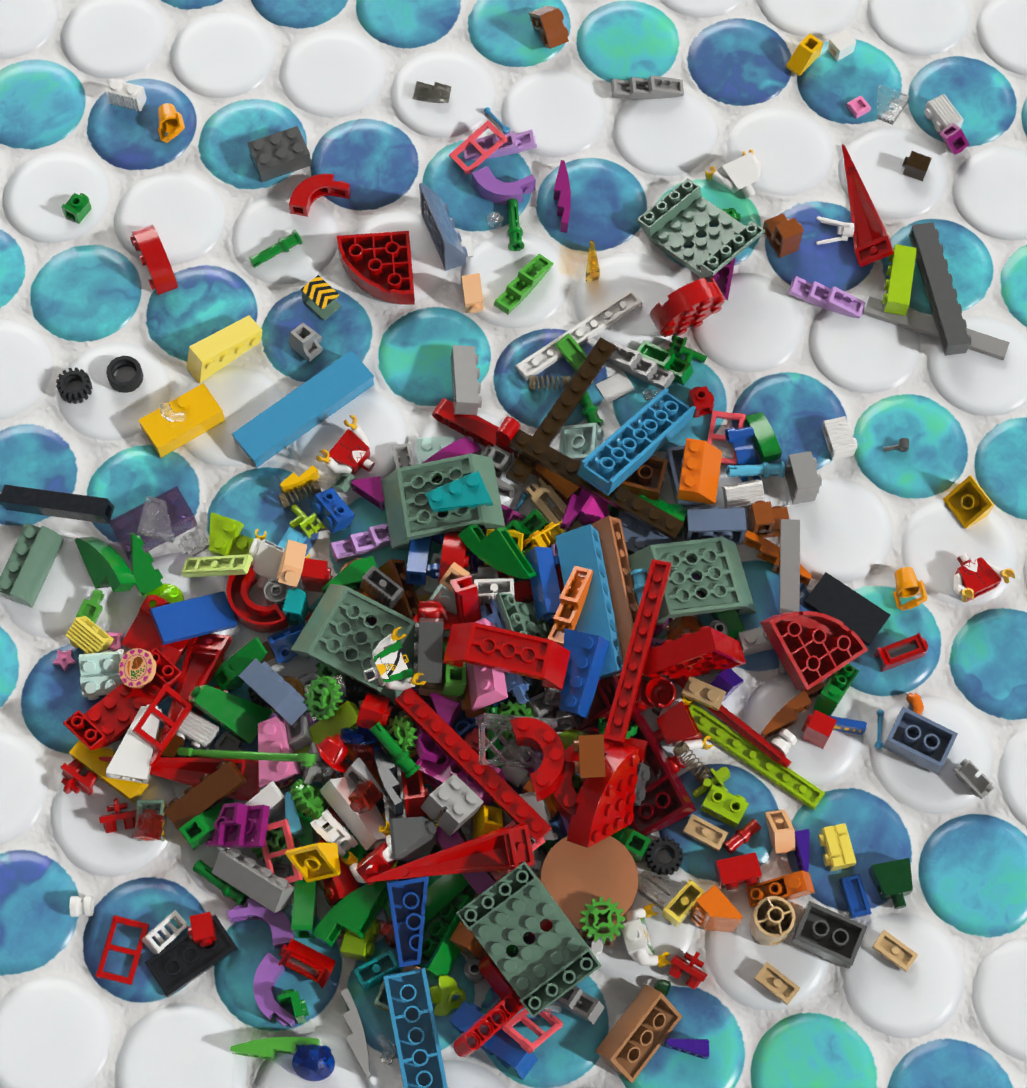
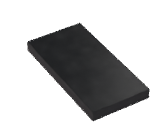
[804,572,890,646]
[145,915,238,997]

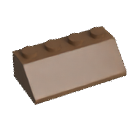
[595,985,683,1083]

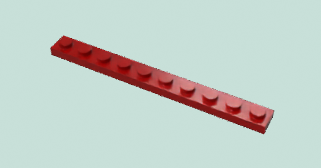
[604,559,672,745]
[395,688,552,843]

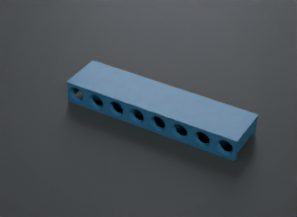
[232,350,374,468]
[577,388,696,496]
[555,524,623,680]
[383,967,448,1088]

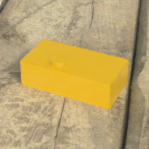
[138,383,225,458]

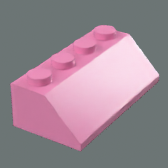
[465,618,508,711]

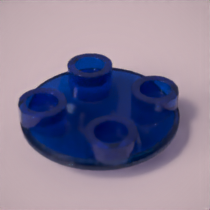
[340,726,379,745]
[292,1045,335,1081]

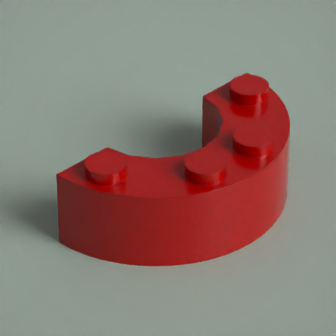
[129,224,178,295]
[438,531,471,586]
[226,566,289,633]
[510,717,566,802]
[550,743,610,821]

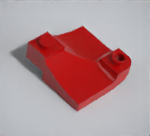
[121,595,192,666]

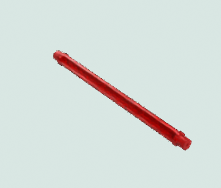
[671,678,792,769]

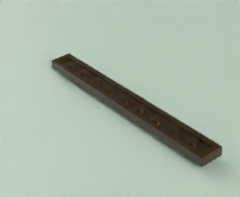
[506,337,616,487]
[509,429,684,541]

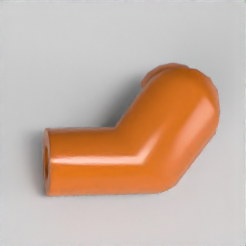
[906,693,924,715]

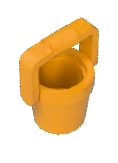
[158,103,185,143]
[893,567,927,611]

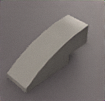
[555,986,605,1025]

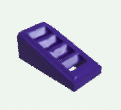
[794,829,810,872]
[665,1038,709,1059]

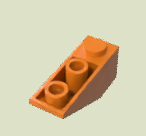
[745,870,815,908]

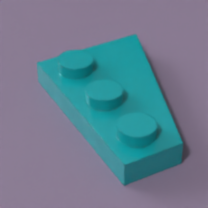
[425,471,494,512]

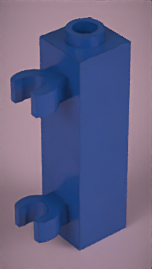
[406,533,445,585]
[525,547,561,622]

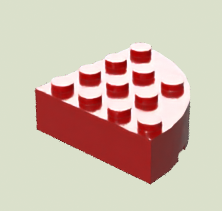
[337,231,415,305]
[760,611,868,691]
[643,626,746,679]
[567,743,640,848]

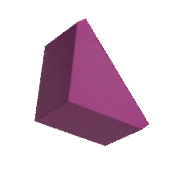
[351,476,385,511]
[430,692,461,728]

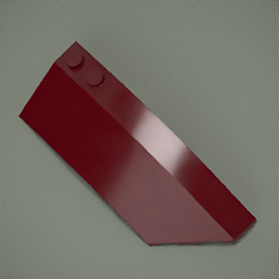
[576,675,697,836]

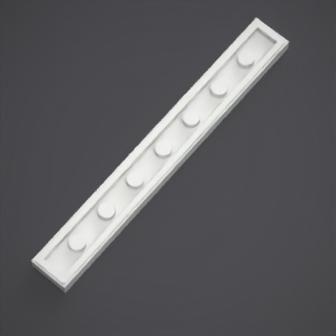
[515,289,643,382]

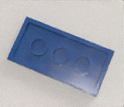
[150,591,238,645]

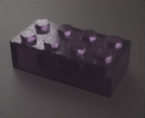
[109,486,198,561]

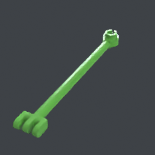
[177,747,317,767]

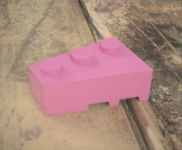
[258,716,303,789]

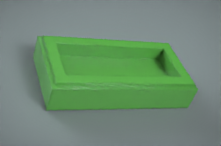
[554,333,587,372]

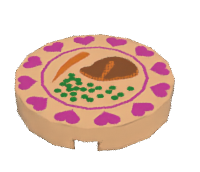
[118,648,156,688]

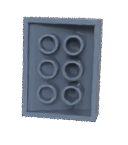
[419,183,468,271]

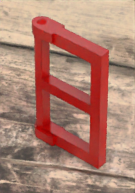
[132,683,193,753]
[95,915,149,986]

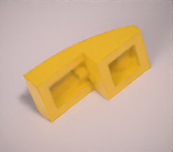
[280,465,319,494]

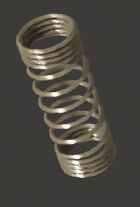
[529,375,570,390]
[278,480,322,508]
[673,741,711,783]

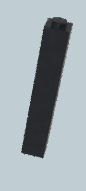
[0,484,115,524]

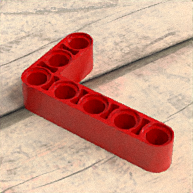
[432,398,520,455]
[453,955,524,1057]

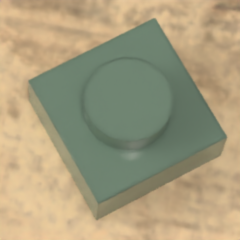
[331,473,356,493]

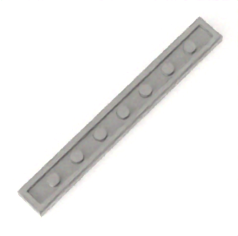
[863,296,1010,360]
[779,519,800,674]

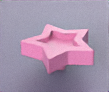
[53,649,76,671]

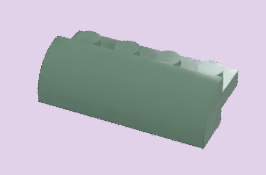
[0,523,64,608]

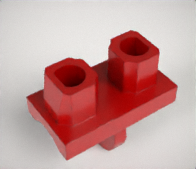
[60,759,98,796]
[99,798,137,833]
[669,951,708,989]

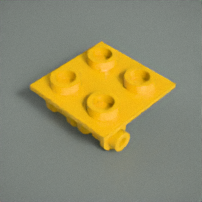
[523,521,565,549]

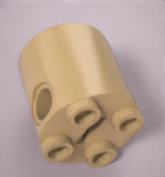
[749,896,796,946]

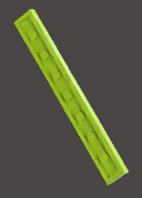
[689,702,825,811]

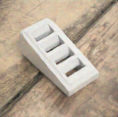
[142,910,189,955]

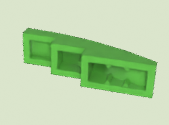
[494,254,554,315]
[230,1037,320,1061]

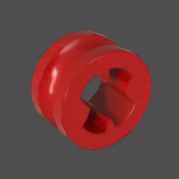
[668,754,686,772]

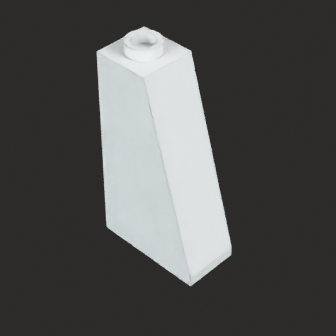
[106,704,162,784]
[320,777,387,851]
[227,781,285,849]

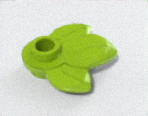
[429,975,466,1016]

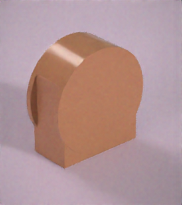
[541,836,638,948]

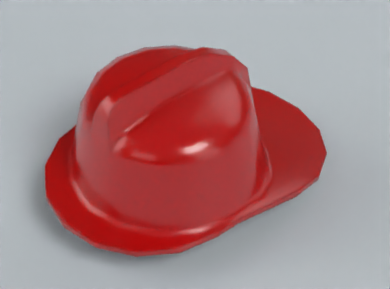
[413,601,460,630]
[316,734,349,772]

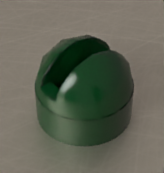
[654,979,671,997]

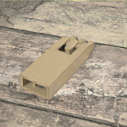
[524,478,583,532]

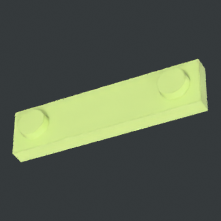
[181,554,253,578]

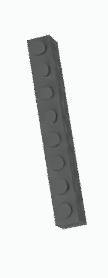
[909,222,971,356]

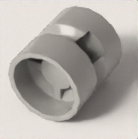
[264,578,289,611]

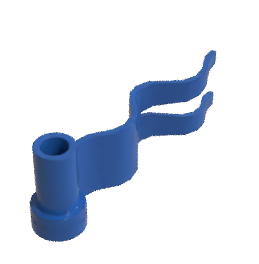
[725,426,761,482]

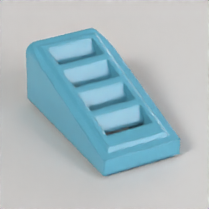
[285,792,304,838]

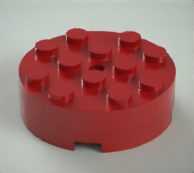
[649,277,725,337]

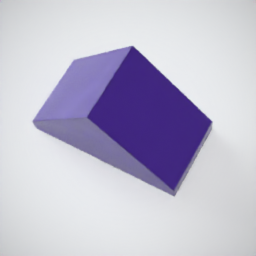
[710,669,744,701]

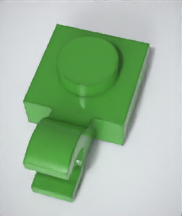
[76,589,105,624]

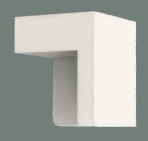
[827,30,856,61]

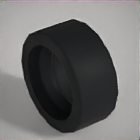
[106,356,144,393]

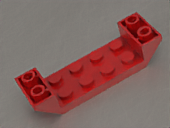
[443,622,570,690]
[63,647,183,751]

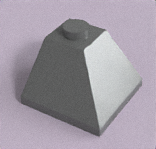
[389,817,437,863]

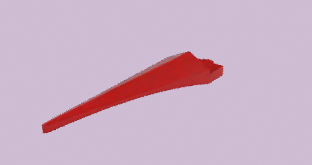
[842,144,895,267]
[149,633,232,768]
[98,756,259,801]
[365,823,535,882]

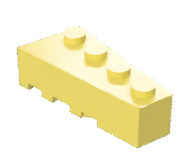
[187,315,263,384]

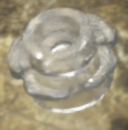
[486,212,504,228]

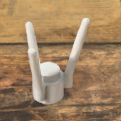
[816,217,854,245]

